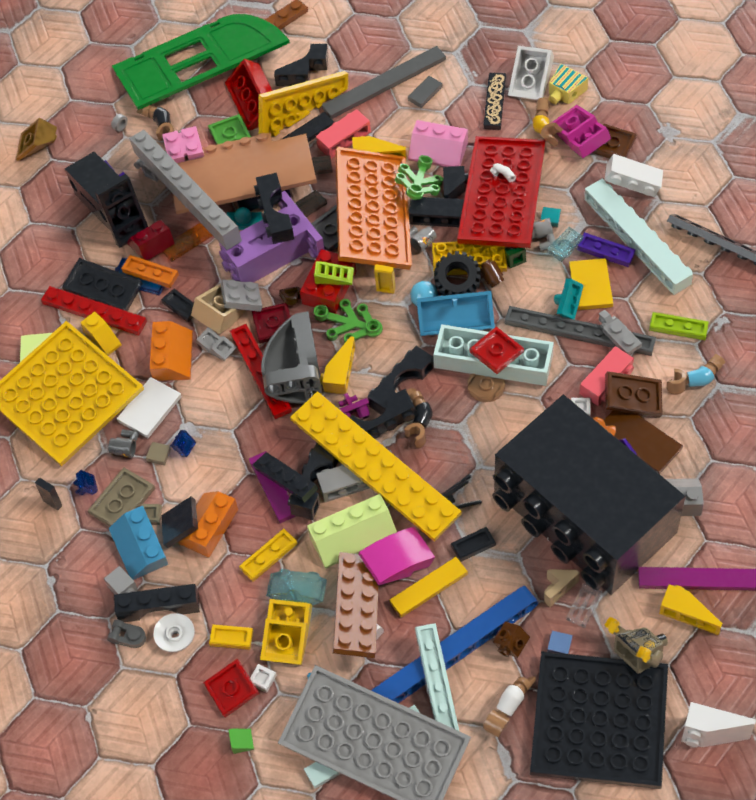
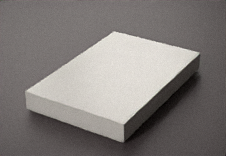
[117,377,182,439]

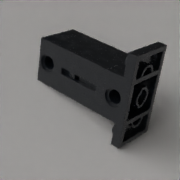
[64,151,148,248]

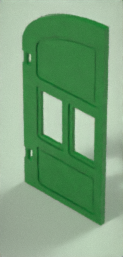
[112,14,290,110]

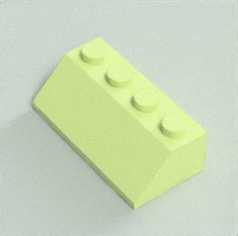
[307,494,397,569]

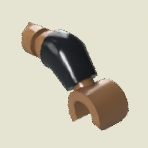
[136,105,175,141]
[404,388,433,448]

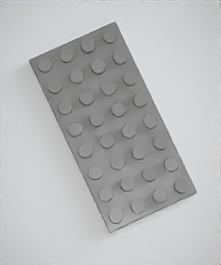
[278,665,471,800]

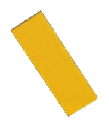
[239,528,298,582]

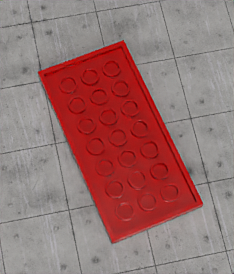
[457,136,546,248]

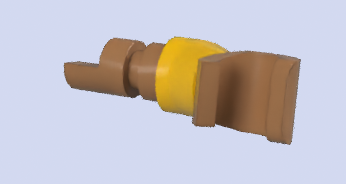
[533,97,563,146]

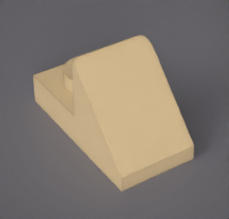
[544,569,579,607]

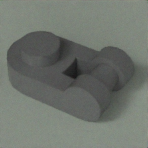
[107,620,147,648]

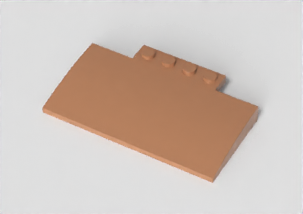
[173,133,317,214]

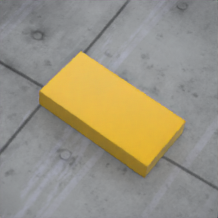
[374,264,396,294]
[209,624,253,650]

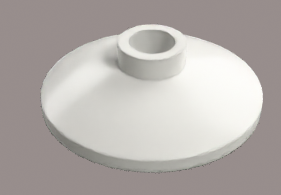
[153,613,195,652]

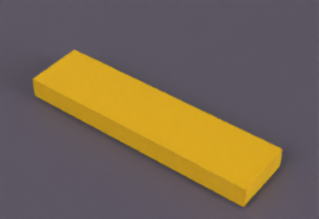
[389,557,468,618]

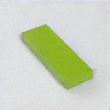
[649,312,709,340]

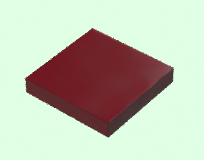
[251,303,291,344]

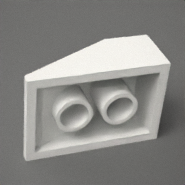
[508,46,554,100]
[681,702,756,747]

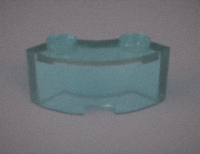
[266,569,327,606]

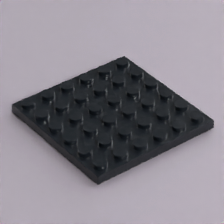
[530,651,668,789]

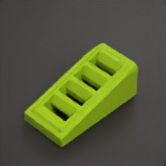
[314,261,354,285]

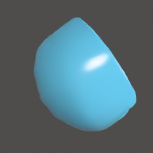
[410,281,439,306]

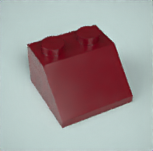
[127,220,175,261]

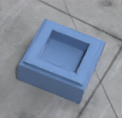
[547,631,573,654]

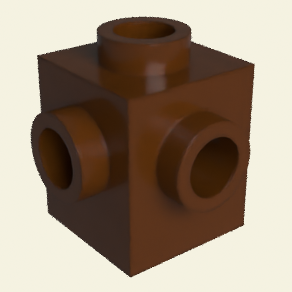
[493,622,530,658]

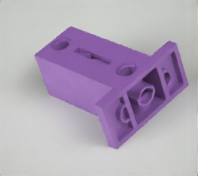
[219,191,324,283]

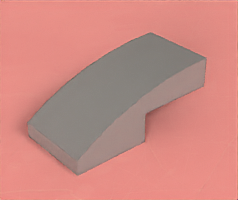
[196,327,237,361]

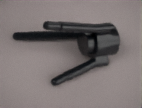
[441,474,482,509]

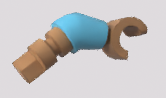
[667,354,725,395]

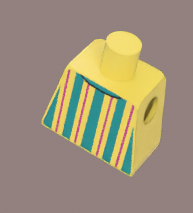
[549,64,588,104]

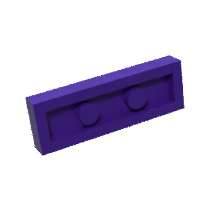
[577,232,636,268]

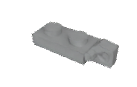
[598,310,642,355]

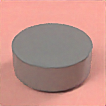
[111,114,128,132]

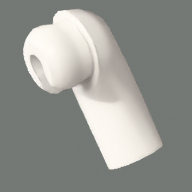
[490,163,516,182]

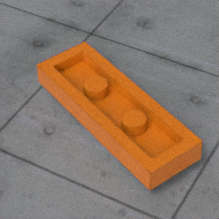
[121,255,179,289]

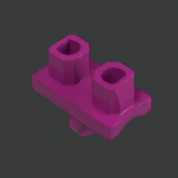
[338,393,370,420]

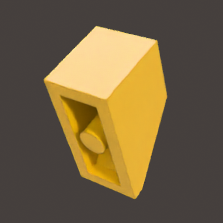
[80,312,122,356]

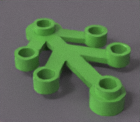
[395,155,443,200]
[314,299,383,343]

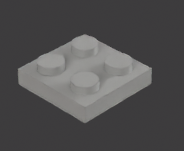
[221,280,262,312]

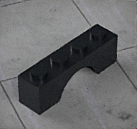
[254,172,294,244]
[368,346,434,415]
[349,389,419,439]
[288,443,339,520]
[114,584,200,623]

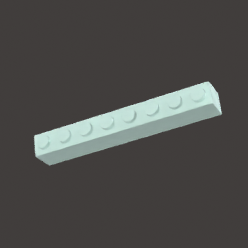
[584,178,693,295]

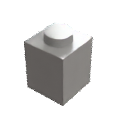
[104,566,138,594]

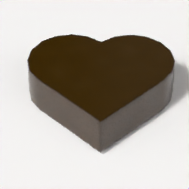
[279,287,301,305]

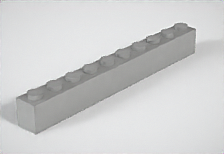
[129,130,242,250]

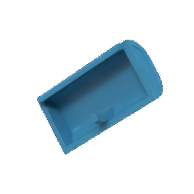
[416,291,495,336]

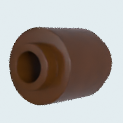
[480,259,504,287]

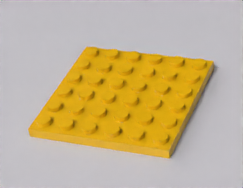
[0,321,144,467]

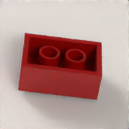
[300,249,357,314]

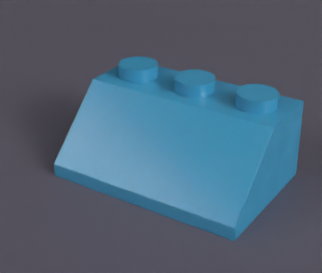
[109,506,168,580]

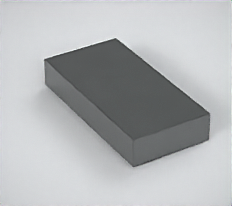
[408,76,443,108]

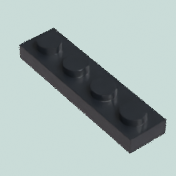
[253,452,318,503]

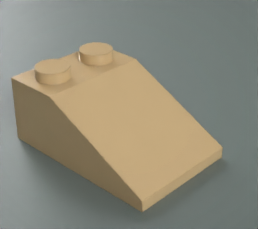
[191,279,246,334]

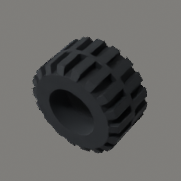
[434,251,481,296]

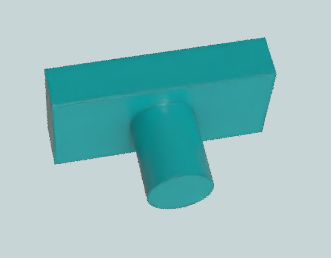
[554,278,584,320]

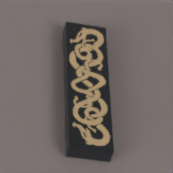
[484,73,506,130]

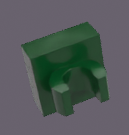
[505,247,526,269]

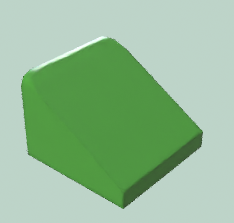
[228,729,254,754]

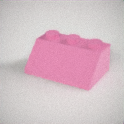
[408,120,468,167]

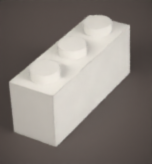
[604,154,663,197]

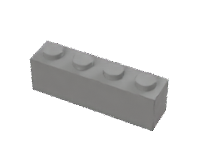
[316,450,392,502]

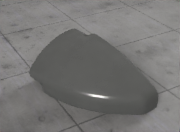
[261,311,322,403]

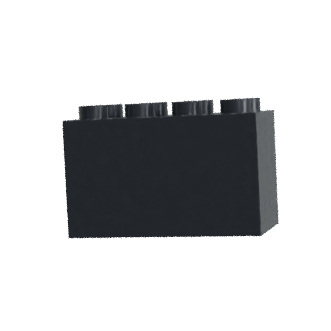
[492,394,686,595]

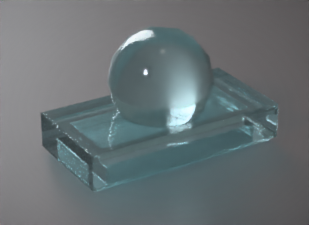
[547,227,584,262]

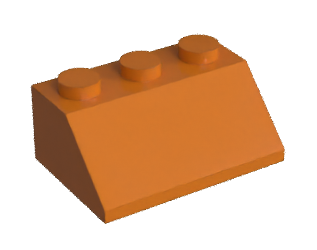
[150,321,193,381]
[177,491,238,558]

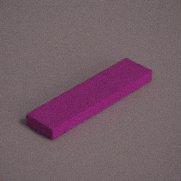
[249,451,296,523]

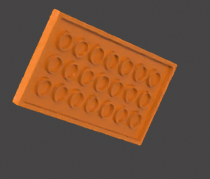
[335,147,412,270]

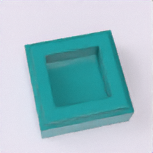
[540,207,561,227]

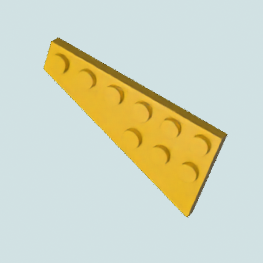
[259,71,348,136]

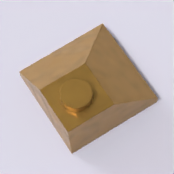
[16,117,57,161]

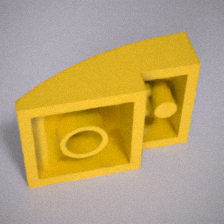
[260,599,312,665]

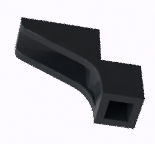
[274,44,329,86]

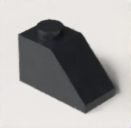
[443,166,468,199]

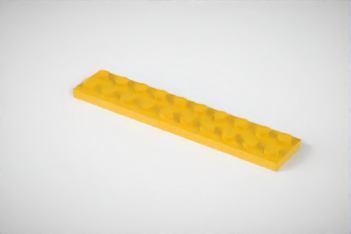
[290,391,462,542]

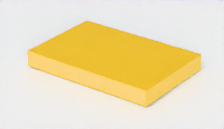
[569,258,613,310]

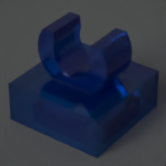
[170,430,196,457]
[73,470,98,495]

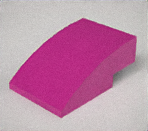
[551,105,611,158]
[358,527,435,585]

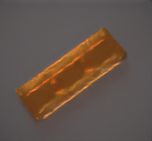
[162,223,213,262]

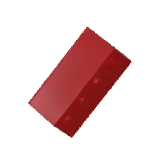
[225,59,273,131]

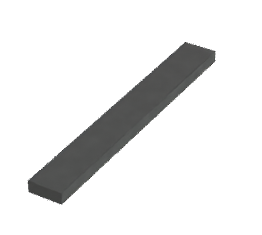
[322,46,446,119]
[505,306,656,356]

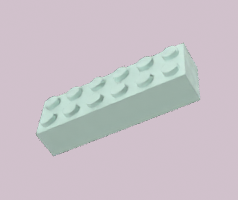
[433,324,554,386]

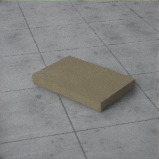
[88,468,155,527]

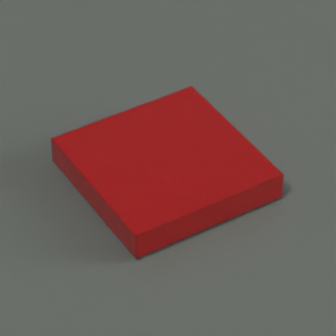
[470,326,524,374]
[203,659,260,718]

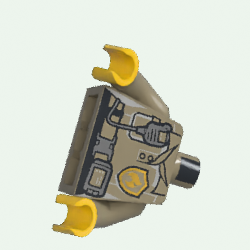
[604,617,668,673]

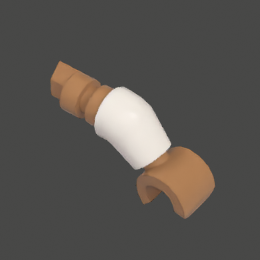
[483,676,536,737]

